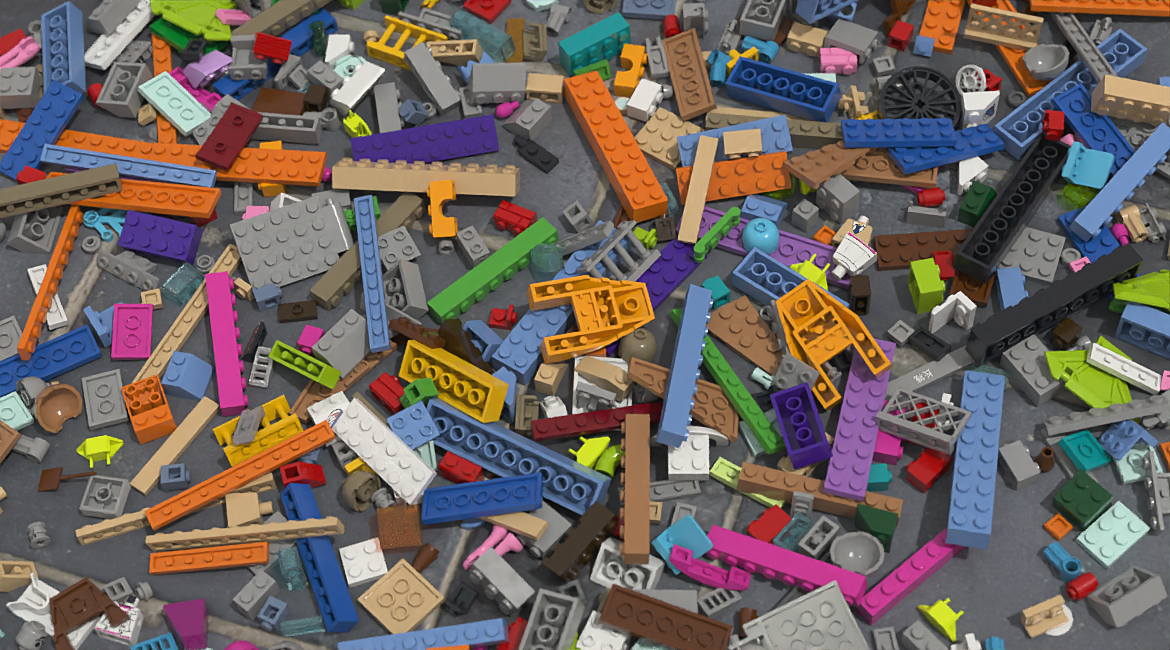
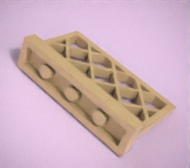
[964,3,1044,51]

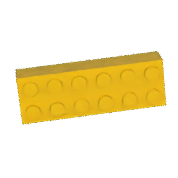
[399,340,509,423]

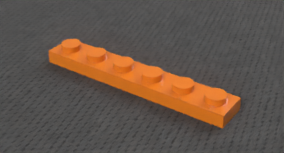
[149,541,270,575]

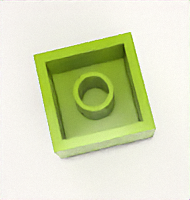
[907,258,945,314]

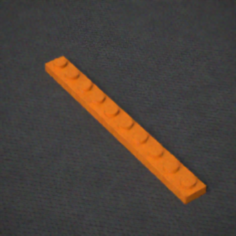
[152,33,178,144]
[17,205,84,360]
[144,420,336,531]

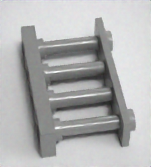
[577,220,661,282]

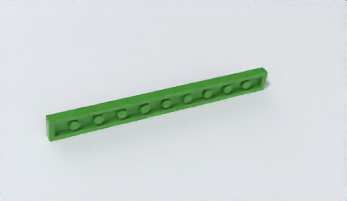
[670,308,786,454]

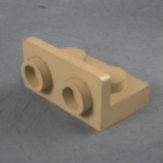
[1021,595,1069,638]

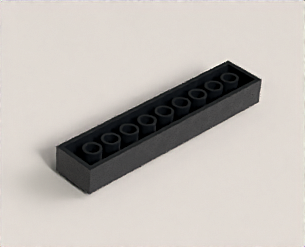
[953,132,1072,284]
[965,243,1144,367]

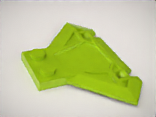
[150,0,237,40]
[1113,269,1170,311]
[1044,336,1140,425]

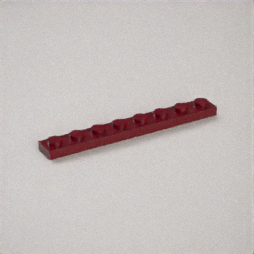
[530,401,664,442]

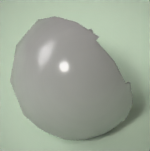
[1023,44,1069,81]
[830,531,885,578]

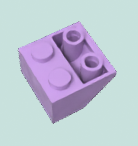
[183,50,233,89]

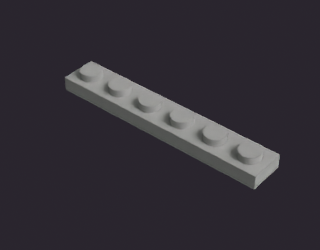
[1044,395,1170,436]

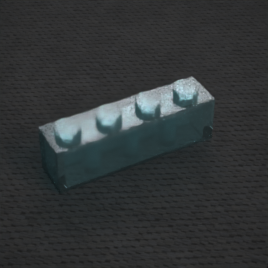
[449,9,516,62]

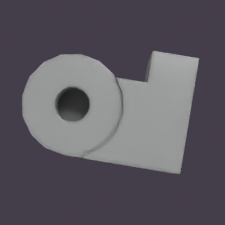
[331,440,357,472]

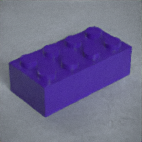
[118,210,203,266]
[770,382,833,470]

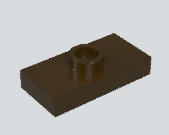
[279,300,318,323]

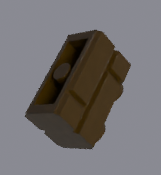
[847,275,871,316]

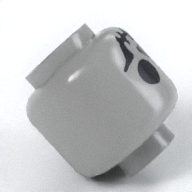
[16,620,47,650]

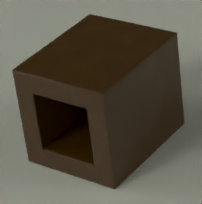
[303,84,329,112]
[1050,317,1083,351]

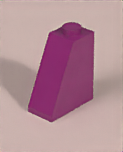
[163,598,209,650]

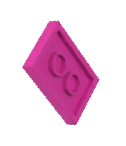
[111,304,154,360]

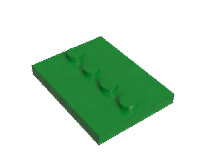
[150,18,232,57]

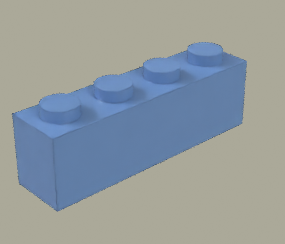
[995,267,1029,313]

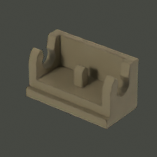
[522,23,548,62]
[515,394,540,438]

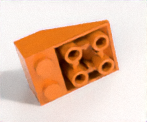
[121,374,177,445]

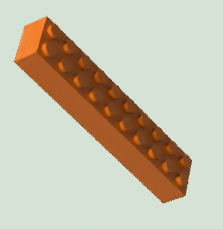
[563,71,668,223]

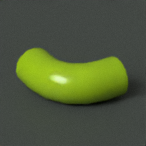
[595,444,625,478]

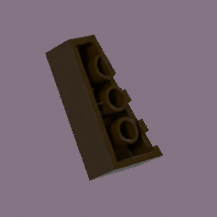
[437,318,494,375]
[541,501,619,583]

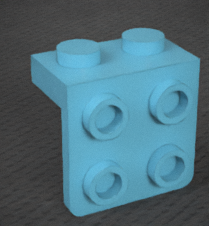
[1062,141,1114,190]
[651,514,713,575]

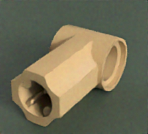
[1115,205,1149,243]

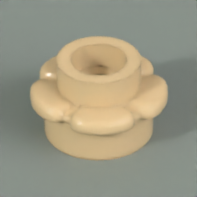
[363,31,380,44]

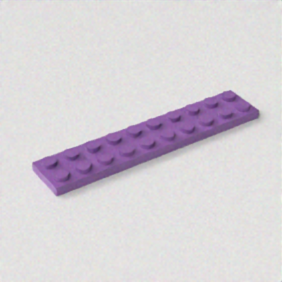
[675,206,851,289]
[823,338,896,502]

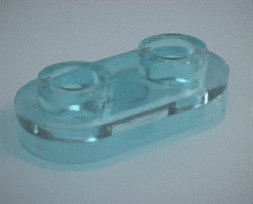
[659,181,679,214]

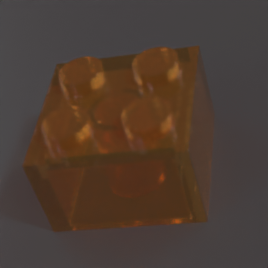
[377,504,423,549]

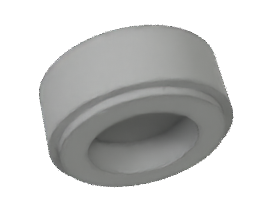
[1061,248,1081,267]

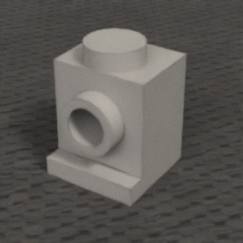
[562,201,594,233]

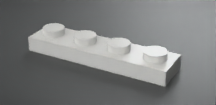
[27,264,68,330]
[1086,342,1162,395]

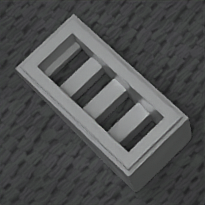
[274,54,303,90]
[248,346,277,389]
[790,491,814,527]
[99,577,134,602]
[697,588,742,619]

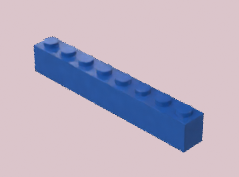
[213,8,338,101]
[280,483,359,632]

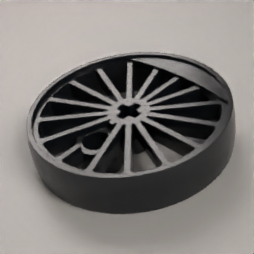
[877,66,961,129]

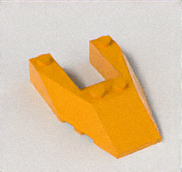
[526,275,655,364]
[776,279,893,411]

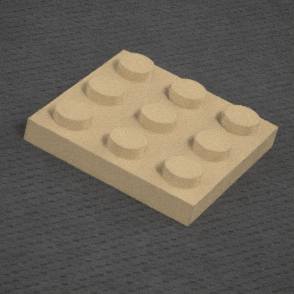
[635,107,705,171]
[357,559,445,635]

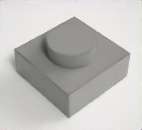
[872,55,895,77]
[287,64,309,90]
[887,320,915,347]

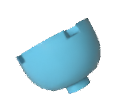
[742,218,779,255]

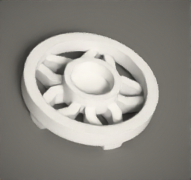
[956,65,987,96]

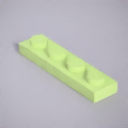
[709,457,786,509]

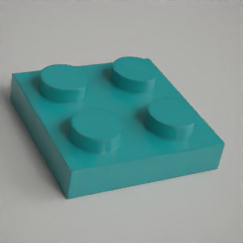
[1058,429,1112,473]

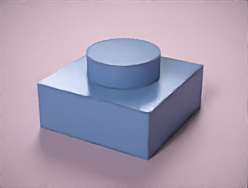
[914,35,935,57]

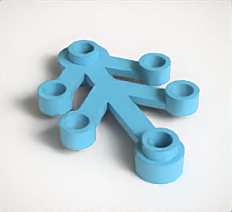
[83,208,152,242]

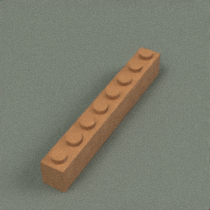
[620,414,650,564]
[736,462,903,528]

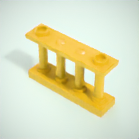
[366,15,448,71]
[213,395,304,467]

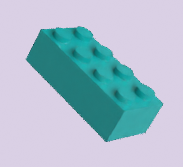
[558,12,631,78]

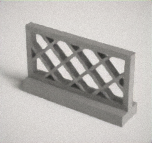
[876,387,972,455]

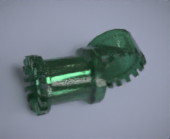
[309,20,329,57]

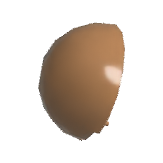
[34,383,82,433]

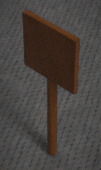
[38,467,97,492]

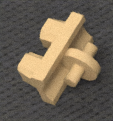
[837,85,869,120]

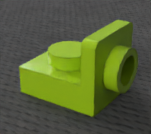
[631,227,658,250]

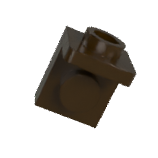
[654,214,676,242]

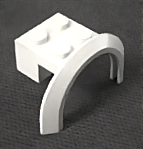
[650,426,729,480]

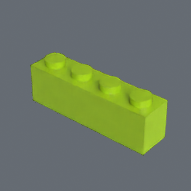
[268,340,342,389]

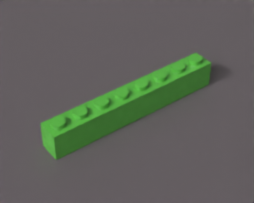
[427,217,559,325]

